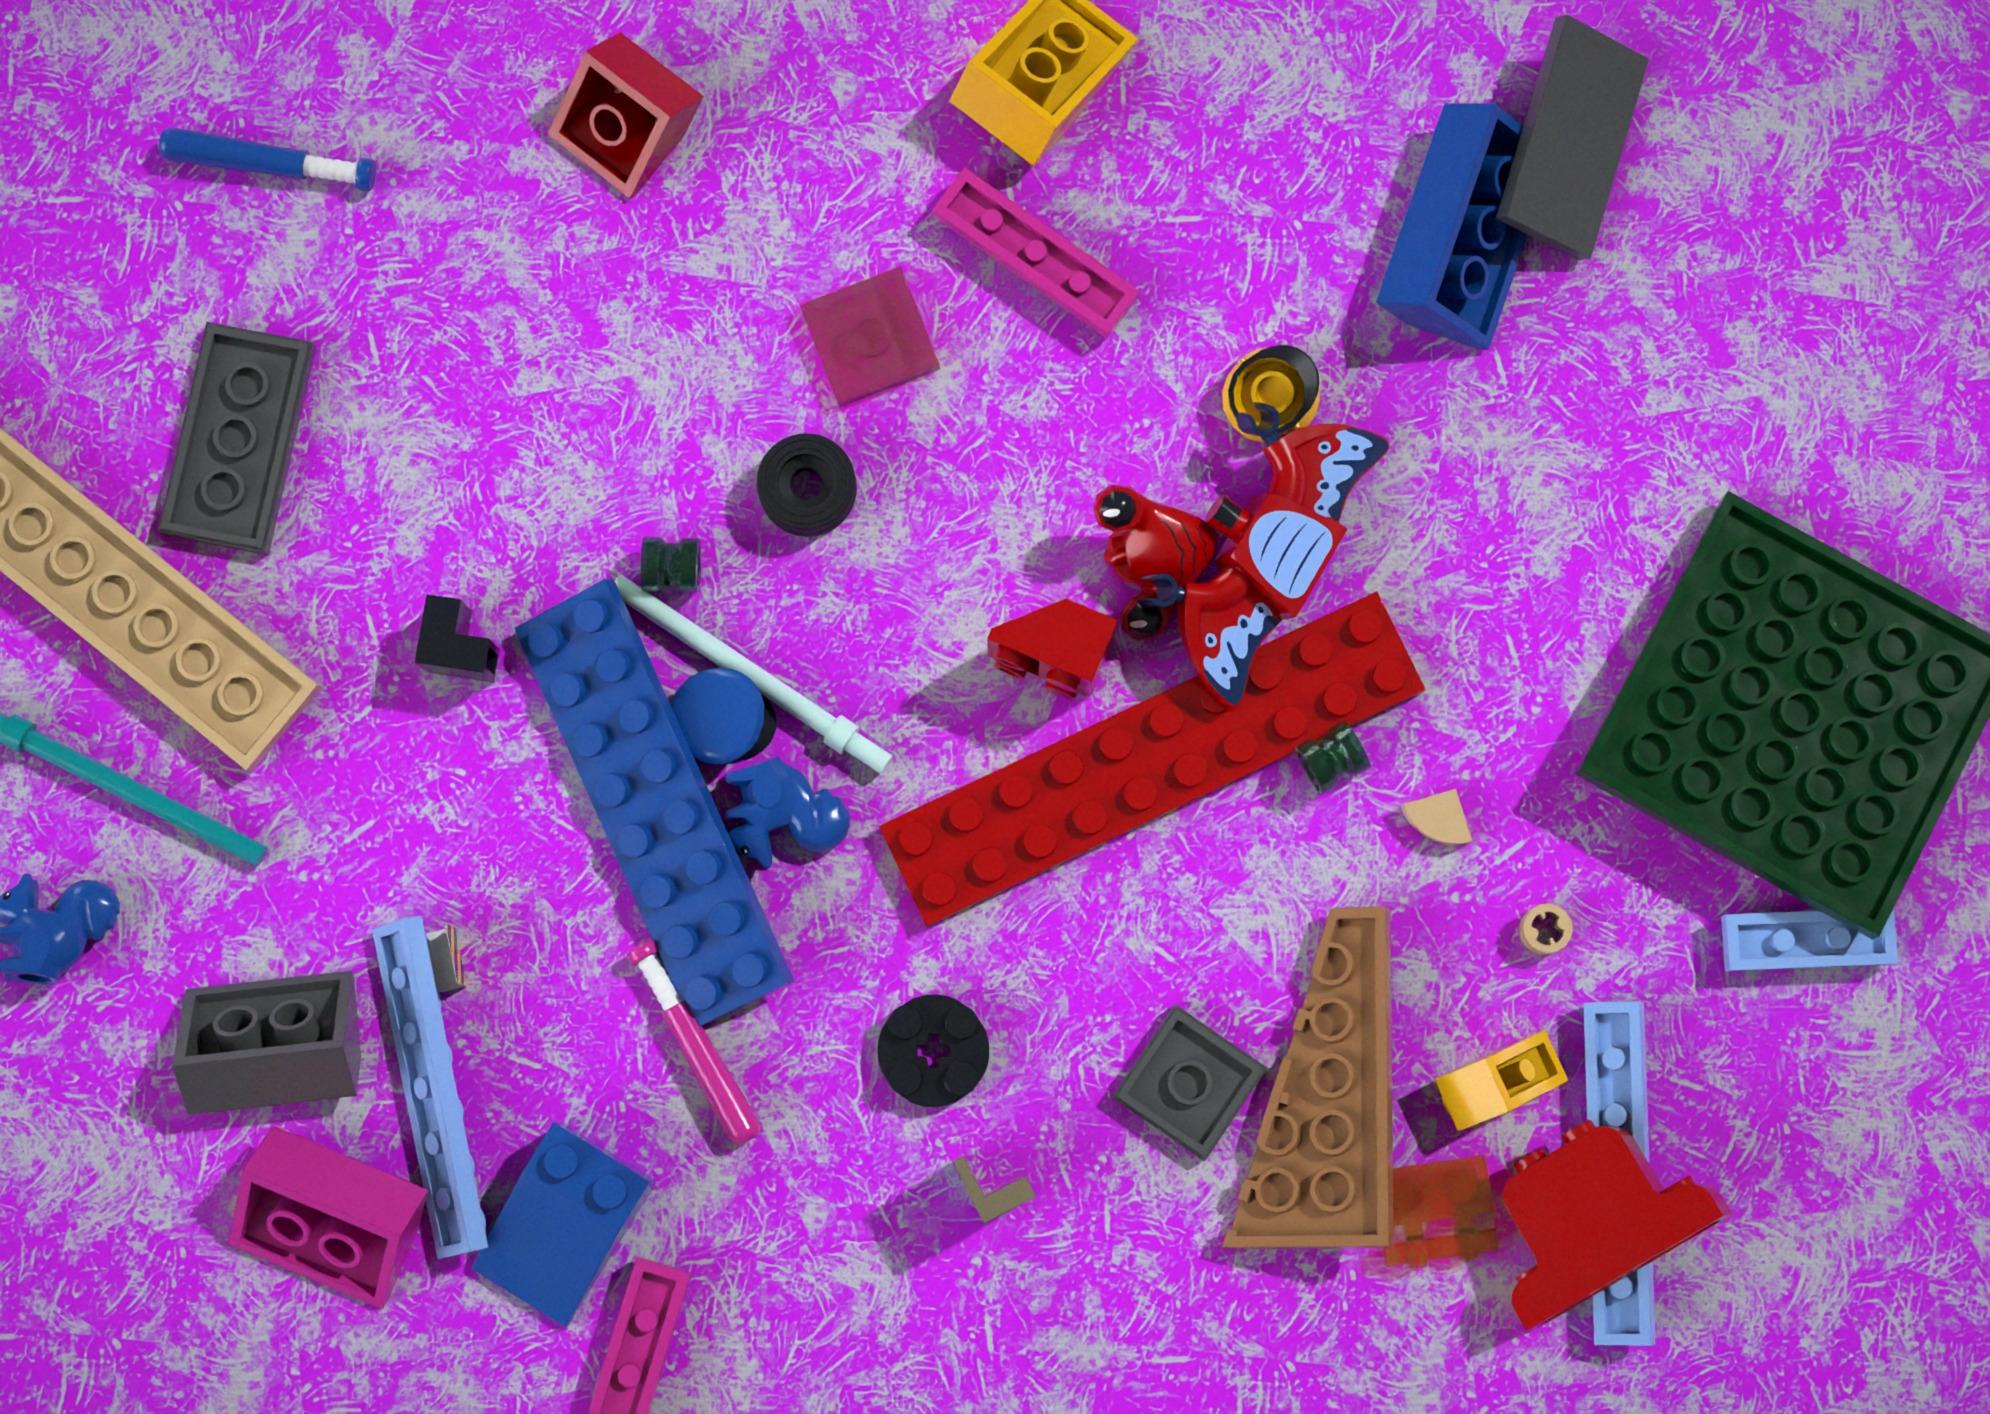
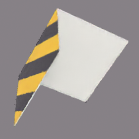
[426,923,467,993]

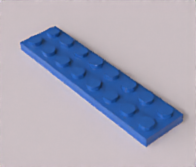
[514,579,795,1027]

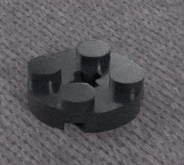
[877,994,990,1107]

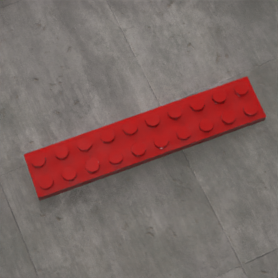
[879,591,1426,927]

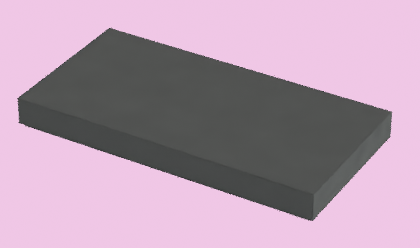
[1496,15,1649,260]
[158,322,316,555]

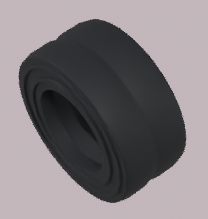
[757,433,857,537]

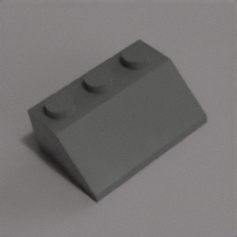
[172,971,361,1115]

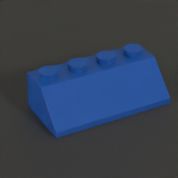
[1376,103,1528,350]

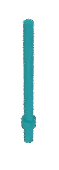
[0,713,268,866]

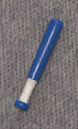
[159,127,376,192]

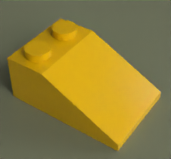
[949,0,1139,167]

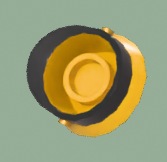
[1222,345,1320,443]

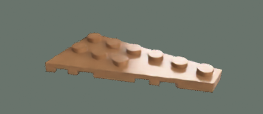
[1222,906,1394,1249]

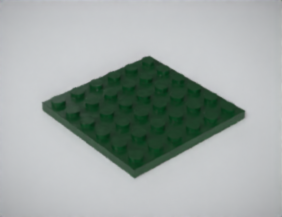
[1575,491,1990,940]

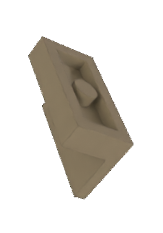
[953,1155,1036,1223]

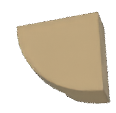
[1401,789,1473,845]

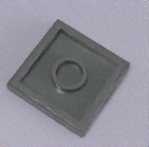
[1112,1005,1267,1161]

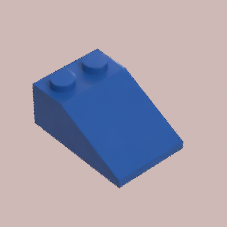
[471,1122,657,1327]

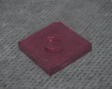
[800,266,940,408]

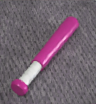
[627,939,761,1145]

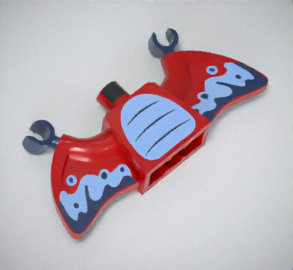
[1137,402,1389,707]

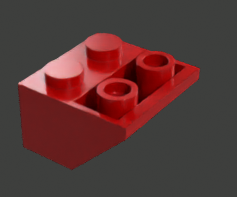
[987,598,1118,700]

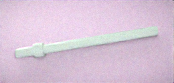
[615,575,893,774]

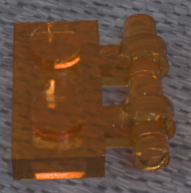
[1383,1155,1499,1269]

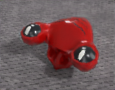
[1093,485,1219,640]

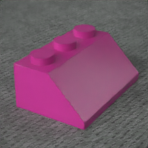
[229,1126,428,1309]

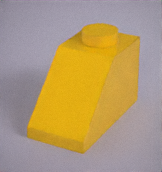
[1435,1030,1569,1131]

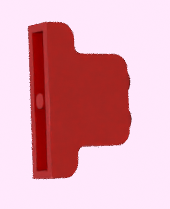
[1503,1120,1733,1331]

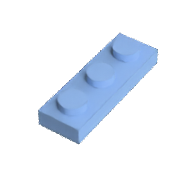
[1721,908,1898,972]

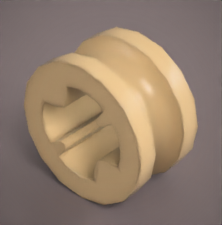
[1518,903,1573,955]

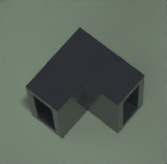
[415,594,500,683]

